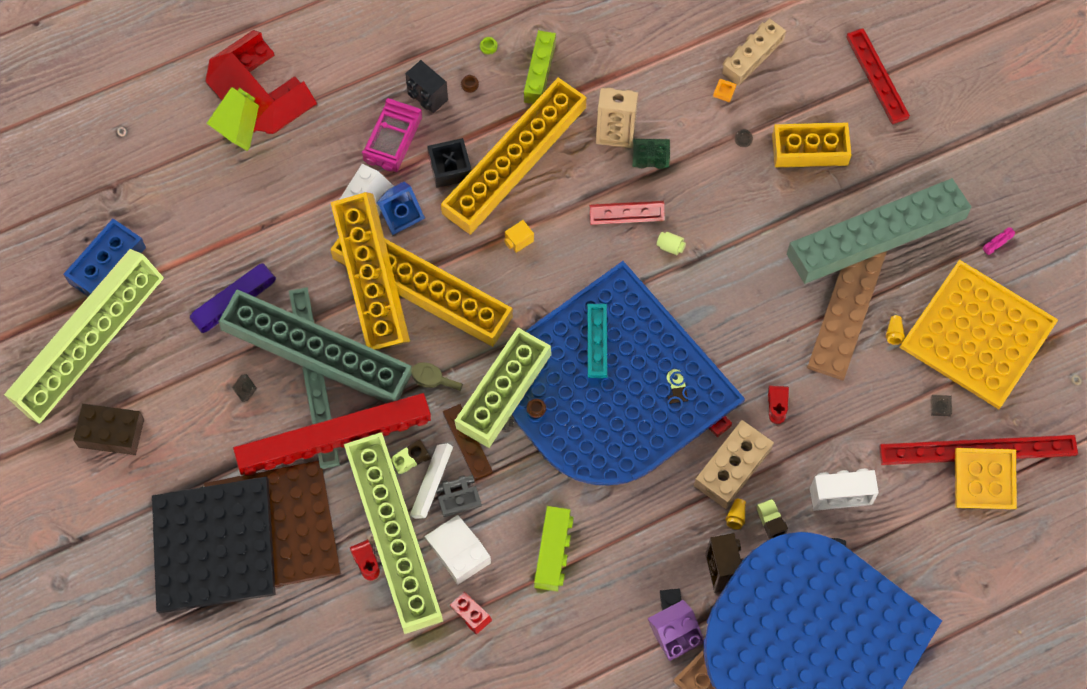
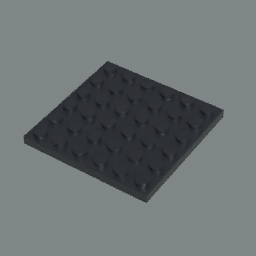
[152,477,276,613]

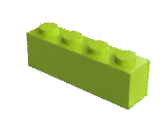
[524,30,556,104]
[534,506,574,592]

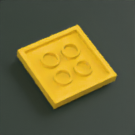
[955,448,1017,510]

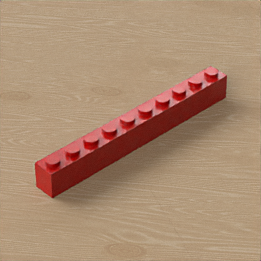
[233,393,431,476]

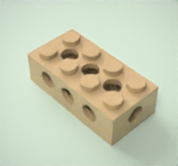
[596,88,638,148]
[694,420,774,509]

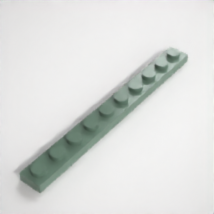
[289,287,340,469]

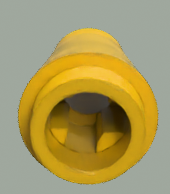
[885,315,905,345]
[726,498,746,530]

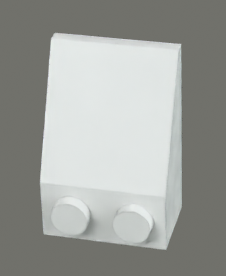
[425,515,491,585]

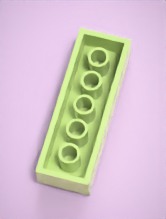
[455,328,551,448]

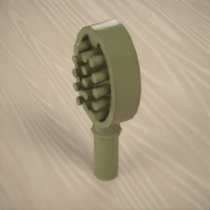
[412,362,463,391]

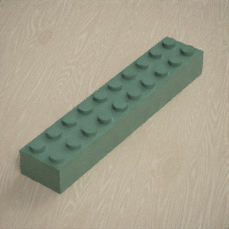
[787,178,972,284]
[219,289,412,403]

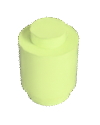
[657,232,686,255]

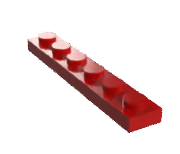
[846,28,910,125]

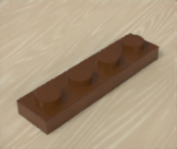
[443,404,493,480]

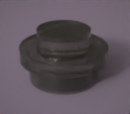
[735,129,753,147]

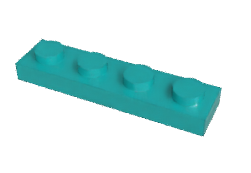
[588,304,607,378]

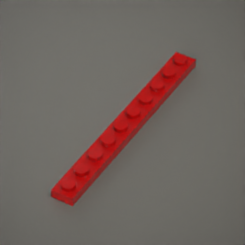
[879,435,1078,465]

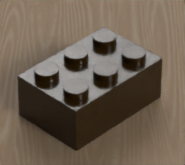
[73,403,144,456]
[705,533,744,593]

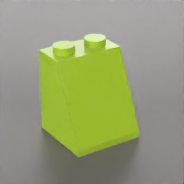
[206,87,259,151]

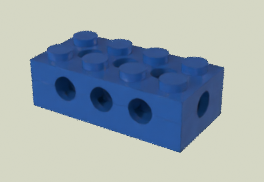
[63,219,146,297]

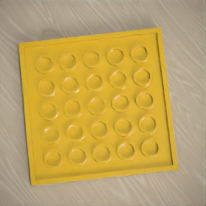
[899,260,1058,410]

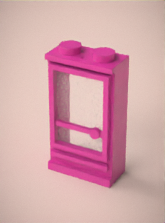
[362,98,422,172]

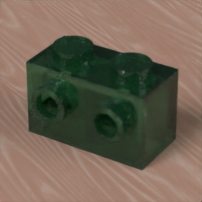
[632,139,670,169]

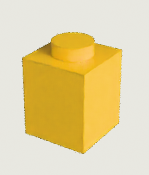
[504,220,534,253]

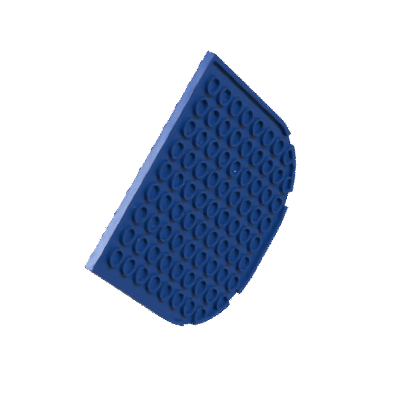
[512,261,745,486]
[704,532,942,689]

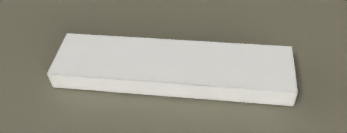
[410,443,453,519]

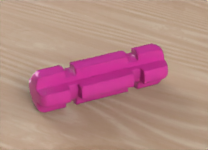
[983,227,1015,255]

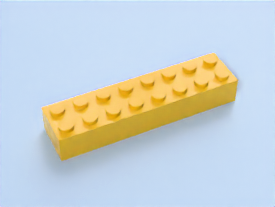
[330,192,410,351]

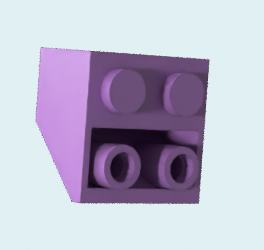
[648,600,704,661]

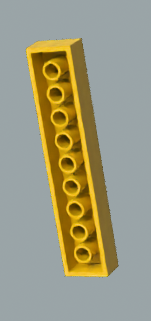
[441,77,587,235]
[330,238,513,347]

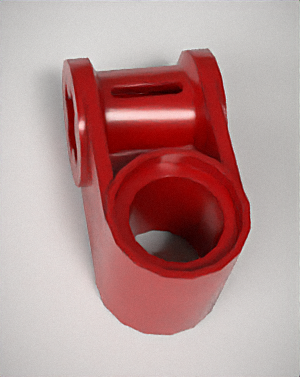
[768,386,789,424]
[349,539,380,581]

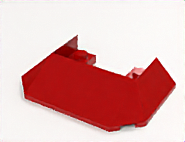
[205,30,317,134]

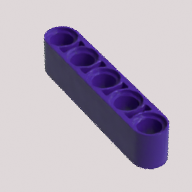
[190,263,276,333]

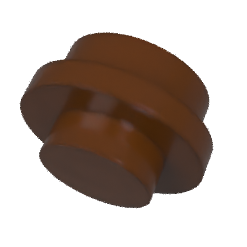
[461,75,479,93]
[527,399,546,418]

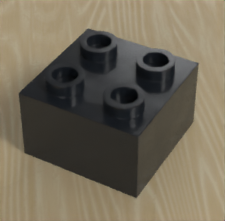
[405,60,448,113]
[427,138,472,188]

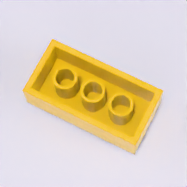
[772,123,851,167]

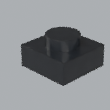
[660,588,682,611]

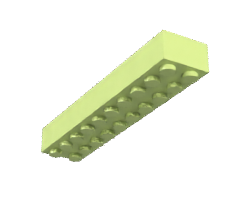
[4,249,164,424]
[344,432,443,634]

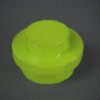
[480,37,498,54]

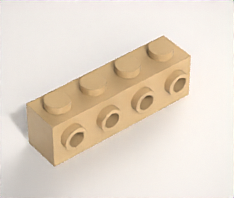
[722,18,786,86]

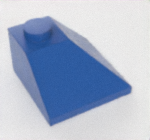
[377,182,425,235]

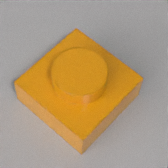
[713,79,737,102]

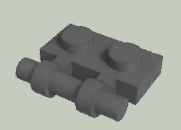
[436,475,482,517]

